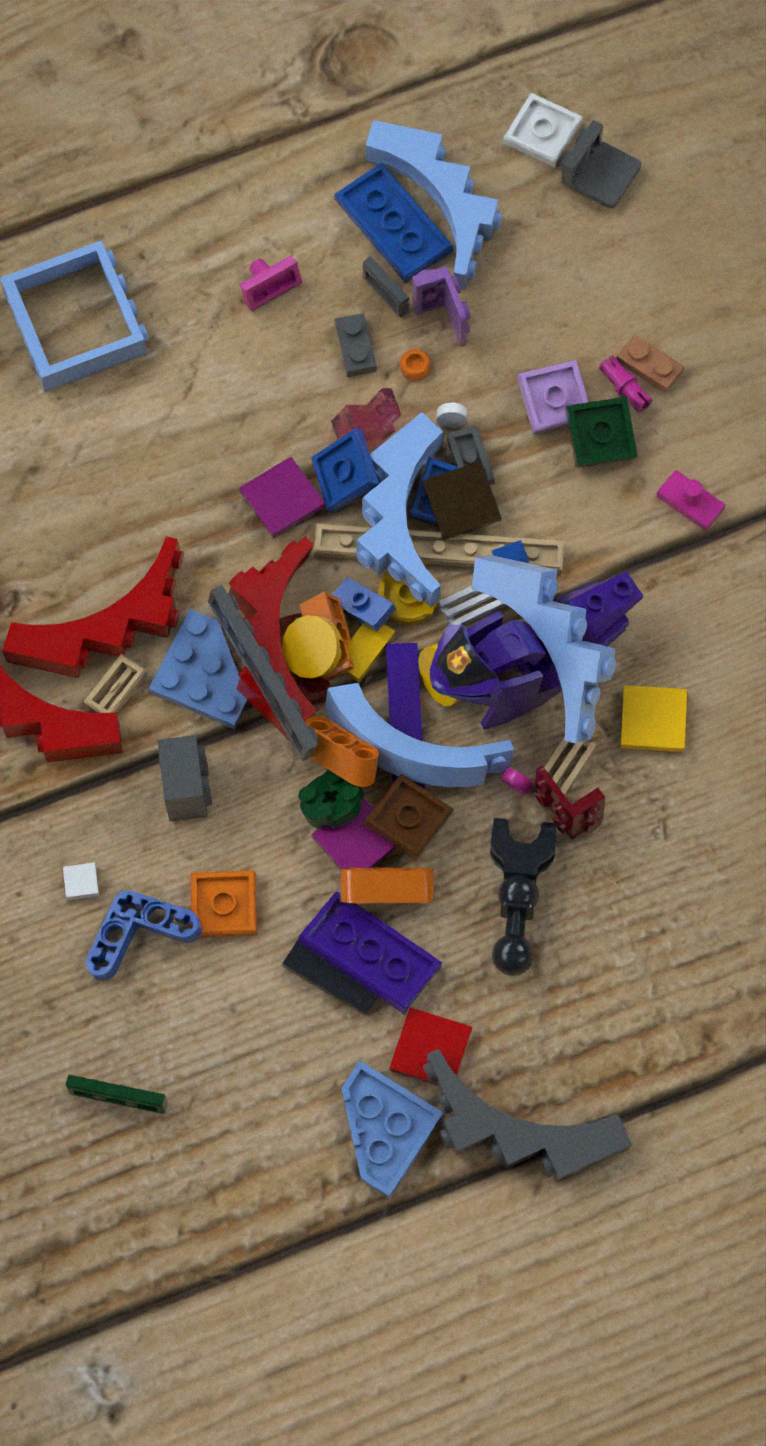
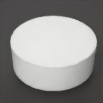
[437,403,467,429]

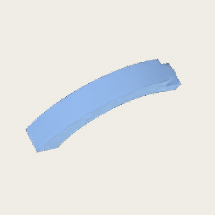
[325,683,514,787]

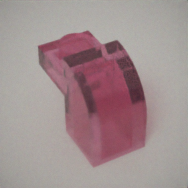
[331,388,402,445]

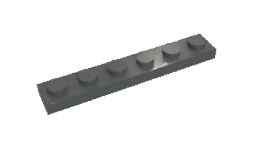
[208,585,318,761]

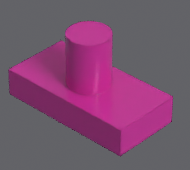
[240,255,302,311]
[656,470,726,531]

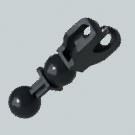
[490,818,556,976]

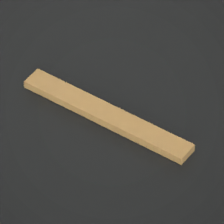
[314,524,565,574]

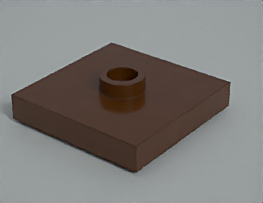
[363,774,454,862]

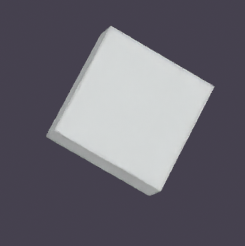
[63,862,99,901]

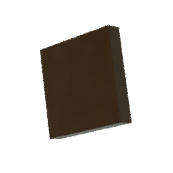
[422,461,502,540]

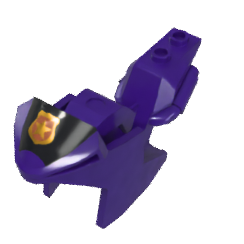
[430,571,643,729]

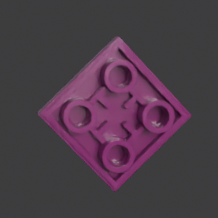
[239,456,325,539]
[311,797,397,870]

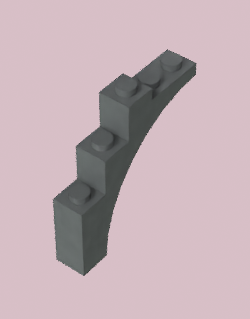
[423,1049,632,1182]

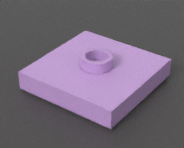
[517,360,589,434]

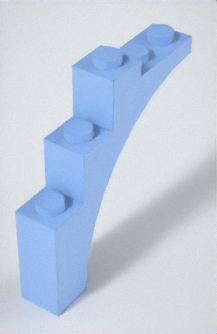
[366,120,503,289]
[357,412,443,608]
[471,555,616,743]

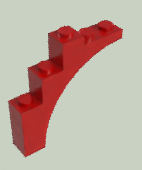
[2,536,184,678]
[229,536,316,741]
[0,665,123,763]

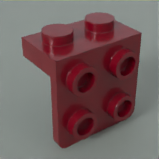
[534,766,606,840]

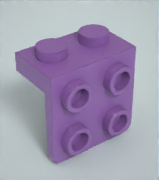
[412,266,471,345]

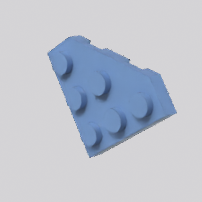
[149,609,249,729]
[341,1060,444,1199]

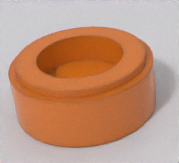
[400,349,431,381]

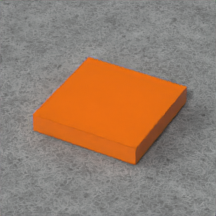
[190,870,257,938]

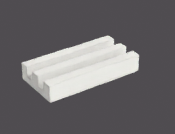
[439,586,507,626]

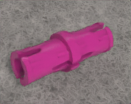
[599,355,653,413]

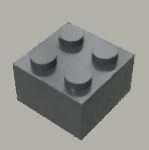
[157,735,213,821]

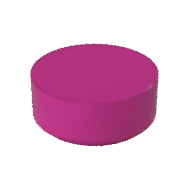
[501,768,534,795]

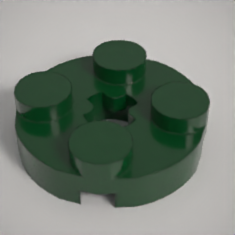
[298,770,364,829]

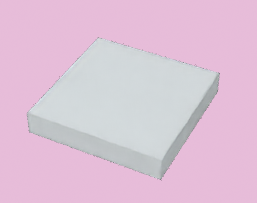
[503,93,583,168]

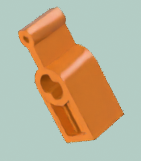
[299,591,354,681]

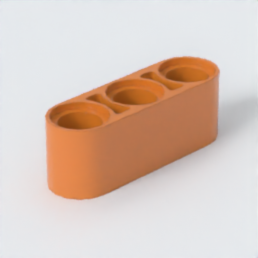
[305,716,379,787]
[340,868,434,903]

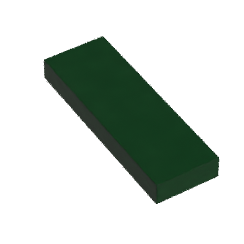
[65,1074,168,1114]

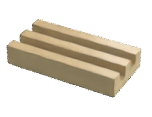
[83,654,147,713]
[544,737,597,796]

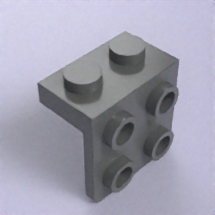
[560,120,641,208]

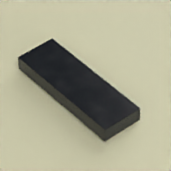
[282,940,378,1016]

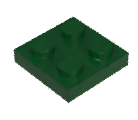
[565,396,638,468]

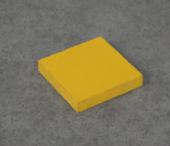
[620,685,687,752]

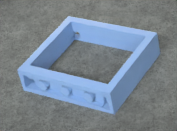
[0,240,149,391]

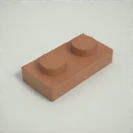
[616,334,684,393]

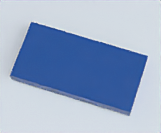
[334,163,453,283]

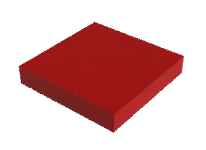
[389,1007,472,1086]

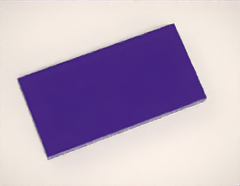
[298,891,442,1014]

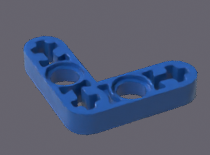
[86,890,202,981]

